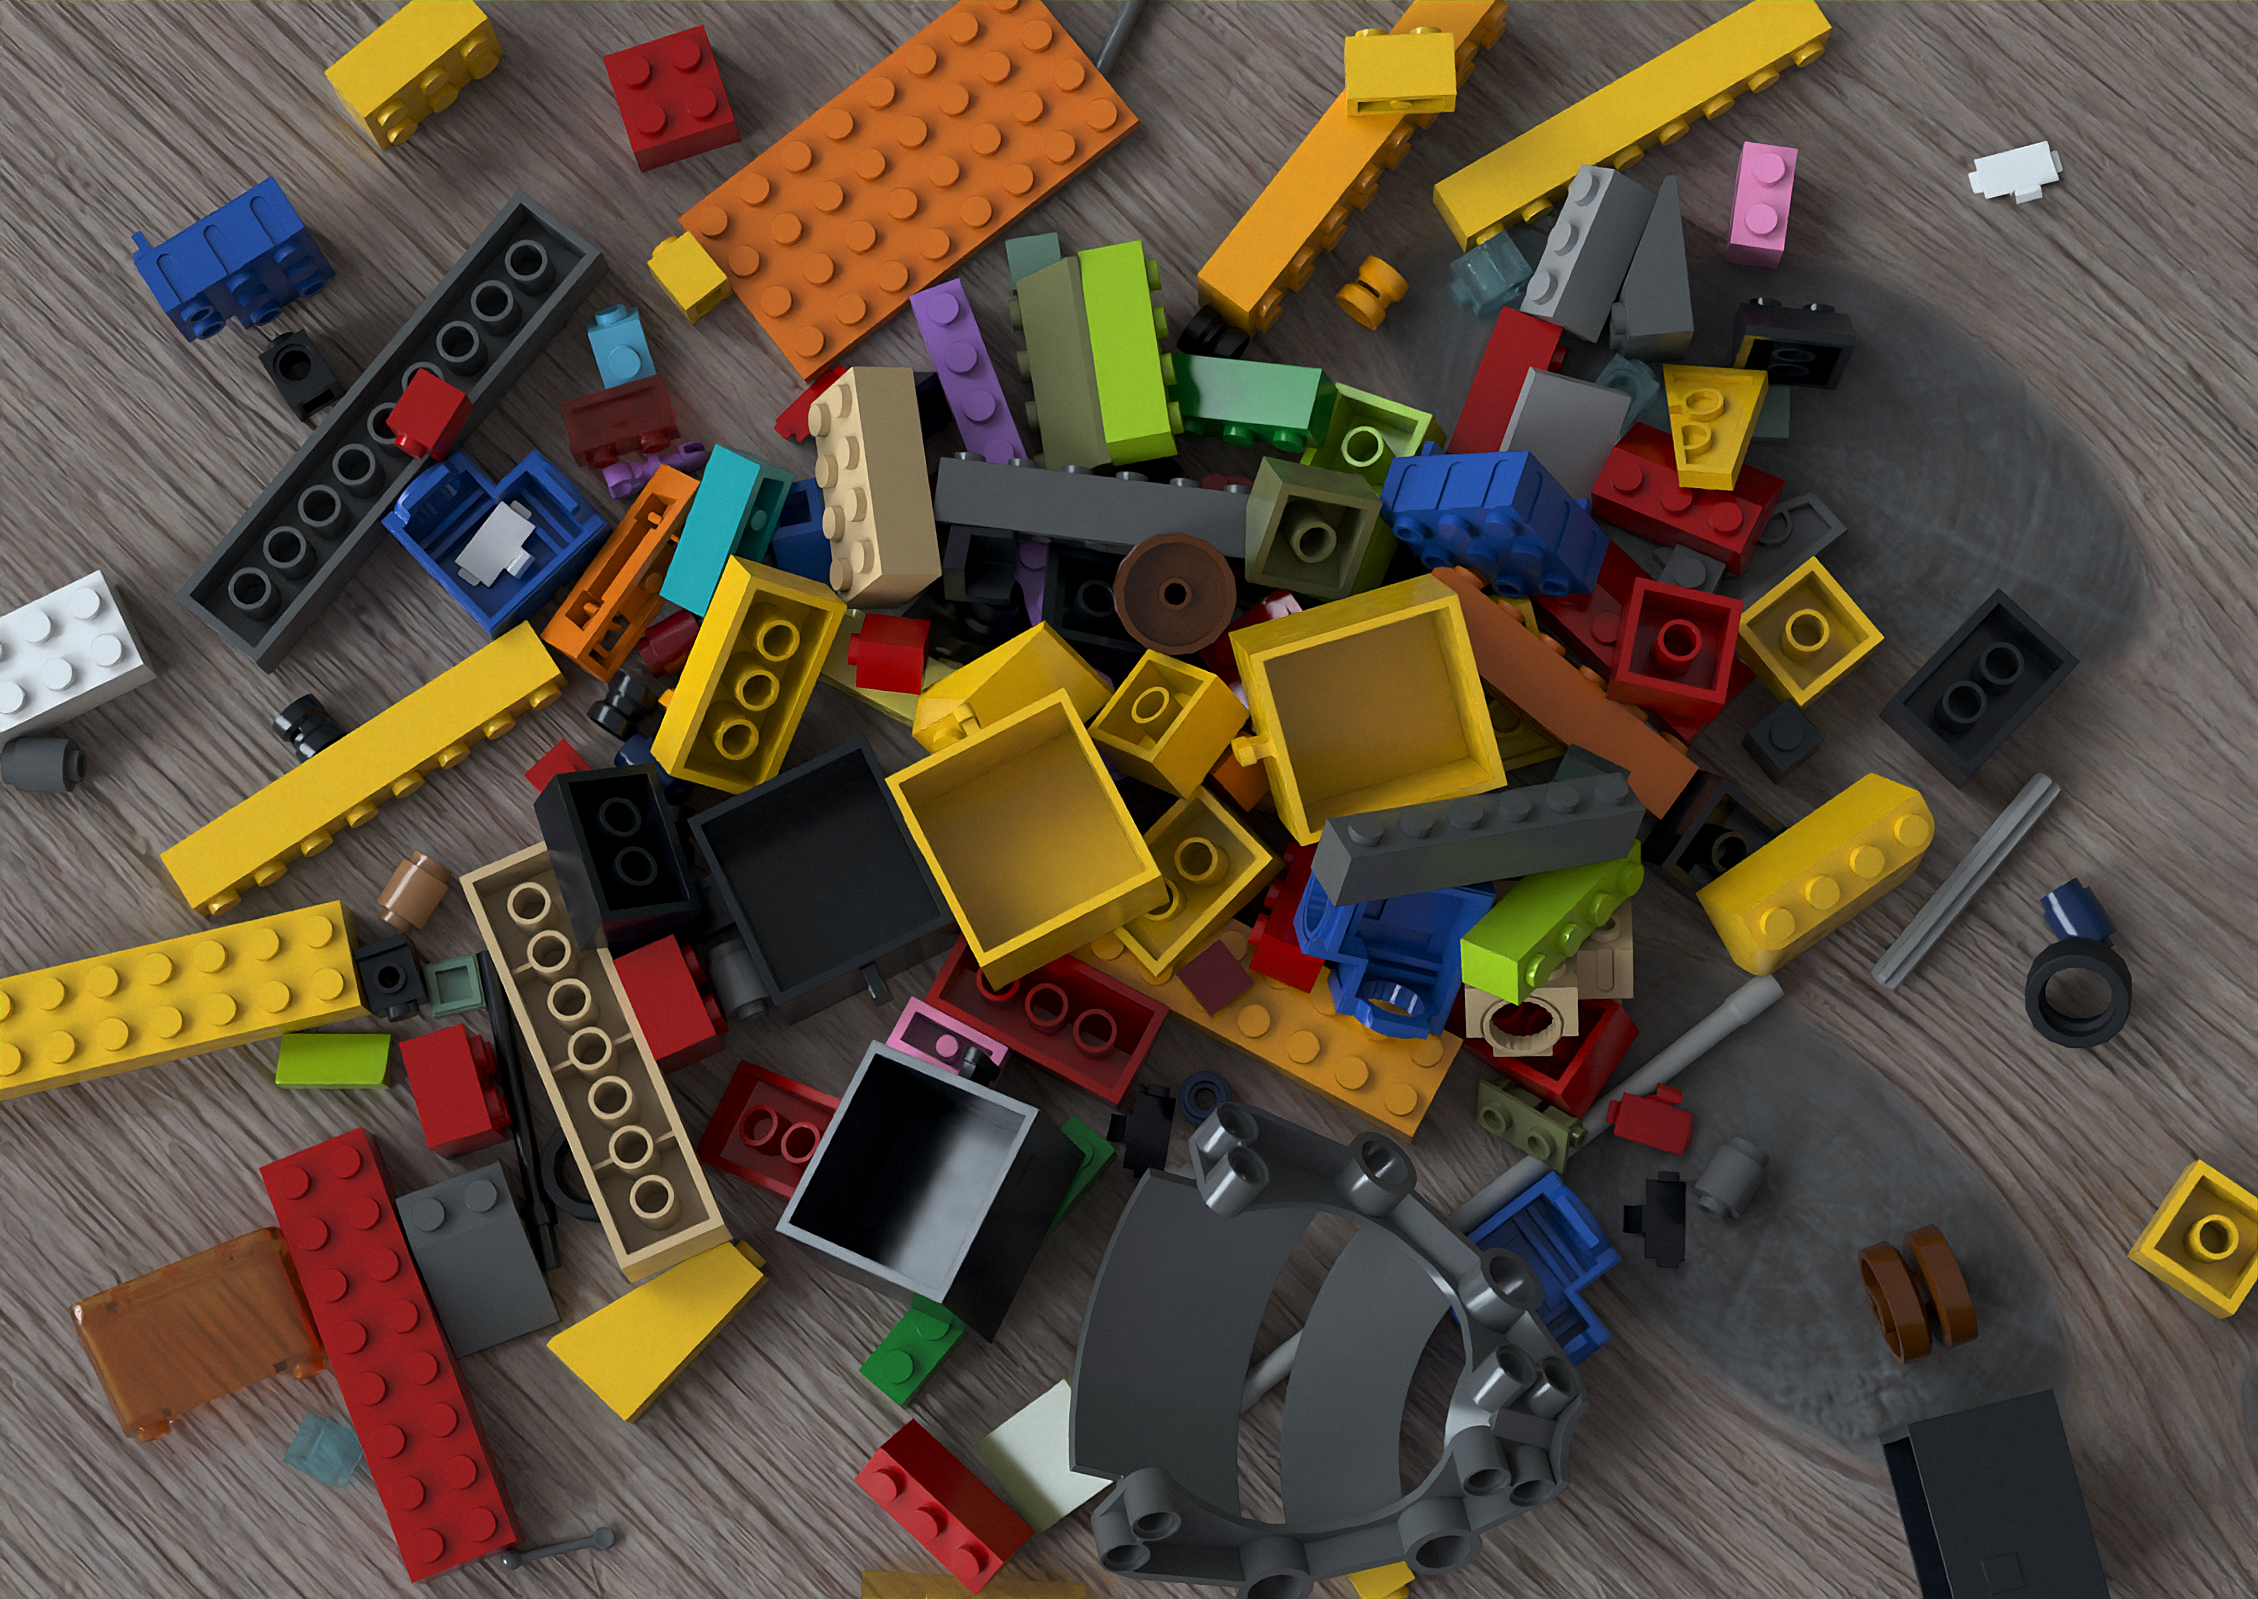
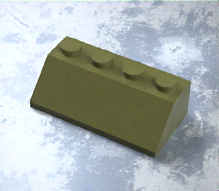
[1008,256,1114,478]

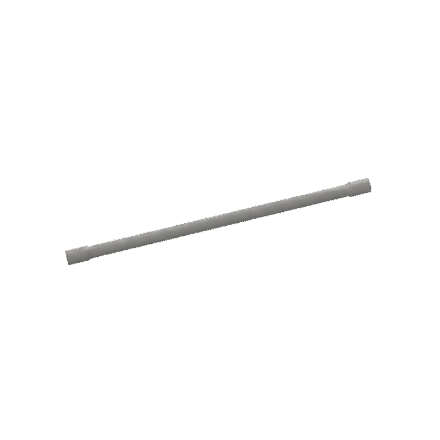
[1240,974,1784,1415]

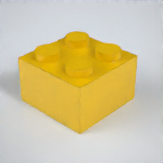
[1735,556,1885,712]
[1087,649,1251,800]
[2127,1159,2258,1320]

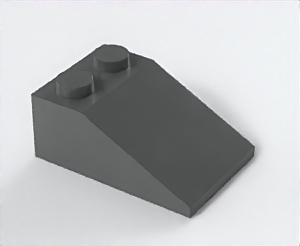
[1607,175,1694,366]
[395,1161,562,1360]

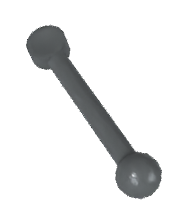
[501,1527,616,1570]

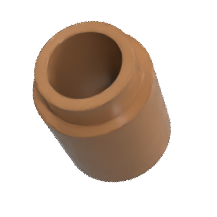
[375,850,452,934]

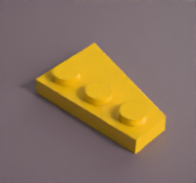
[1662,364,1769,491]

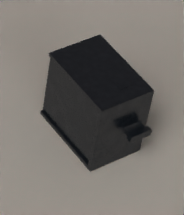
[687,734,960,1026]
[775,1040,1086,1344]
[1879,1389,2111,1599]

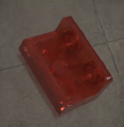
[559,373,681,470]

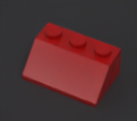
[1591,421,1786,577]

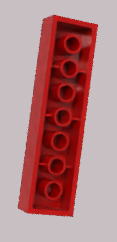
[259,1127,526,1584]

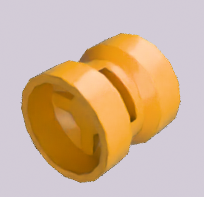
[1335,255,1409,330]

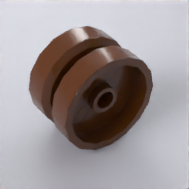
[1113,532,1237,655]
[1858,1224,1978,1366]

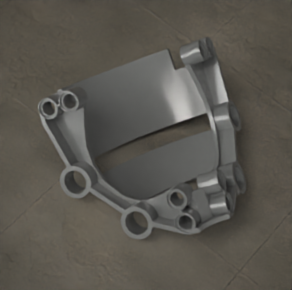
[1069,1101,1591,1599]

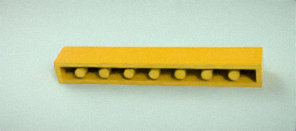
[1432,0,1832,253]
[159,620,569,917]

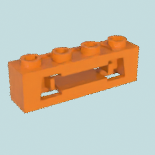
[539,463,701,684]

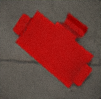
[774,365,847,443]
[1606,1082,1695,1157]

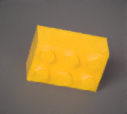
[324,0,504,152]

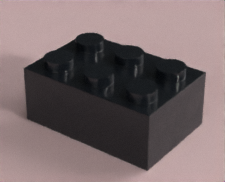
[1879,588,2080,790]
[533,763,703,951]

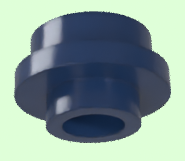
[1178,1071,1233,1126]

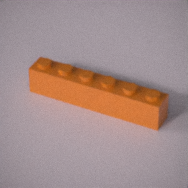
[1430,565,1699,820]

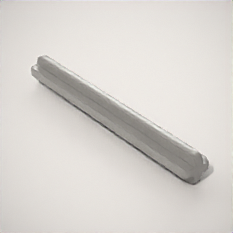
[1871,772,2061,991]

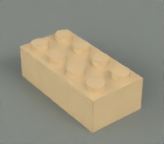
[808,366,942,609]

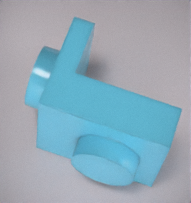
[587,304,658,393]

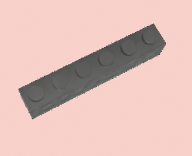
[933,452,1252,571]
[1310,772,1646,907]

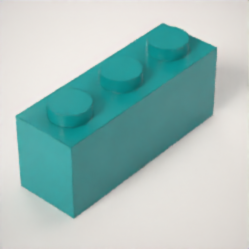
[659,444,795,618]

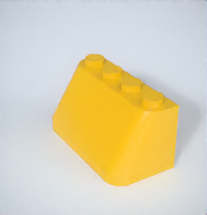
[1695,772,1935,976]

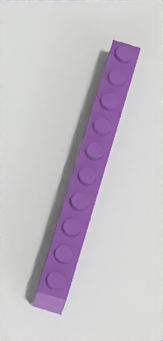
[909,278,1145,792]

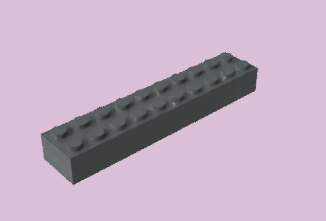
[174,188,610,676]

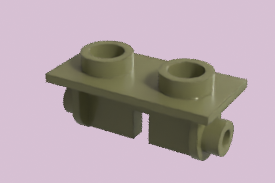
[1475,1079,1588,1174]

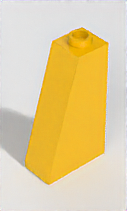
[546,1239,769,1424]

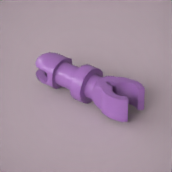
[603,441,708,500]

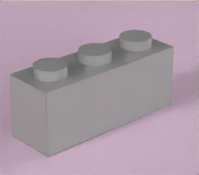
[1519,164,1658,343]

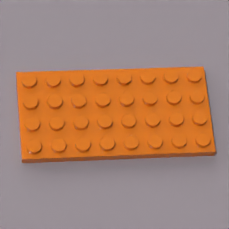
[677,0,1140,384]

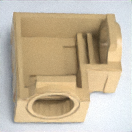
[1465,880,1634,1057]

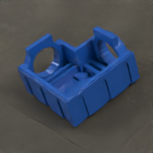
[131,177,336,343]
[1379,441,1610,599]
[381,448,613,641]
[1293,871,1497,1040]
[1447,1170,1622,1367]

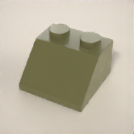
[1245,456,1383,600]

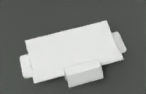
[1968,141,2063,204]
[455,500,536,587]

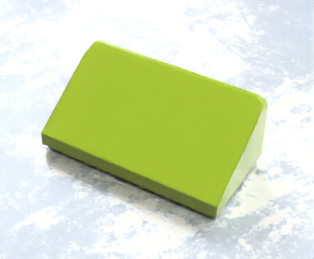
[276,1034,392,1089]

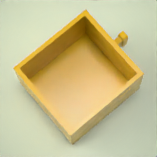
[1228,573,1508,846]
[885,687,1170,992]

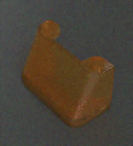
[68,1226,329,1444]

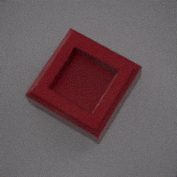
[1176,939,1254,1018]

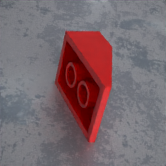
[1444,982,1639,1120]
[696,1060,841,1204]

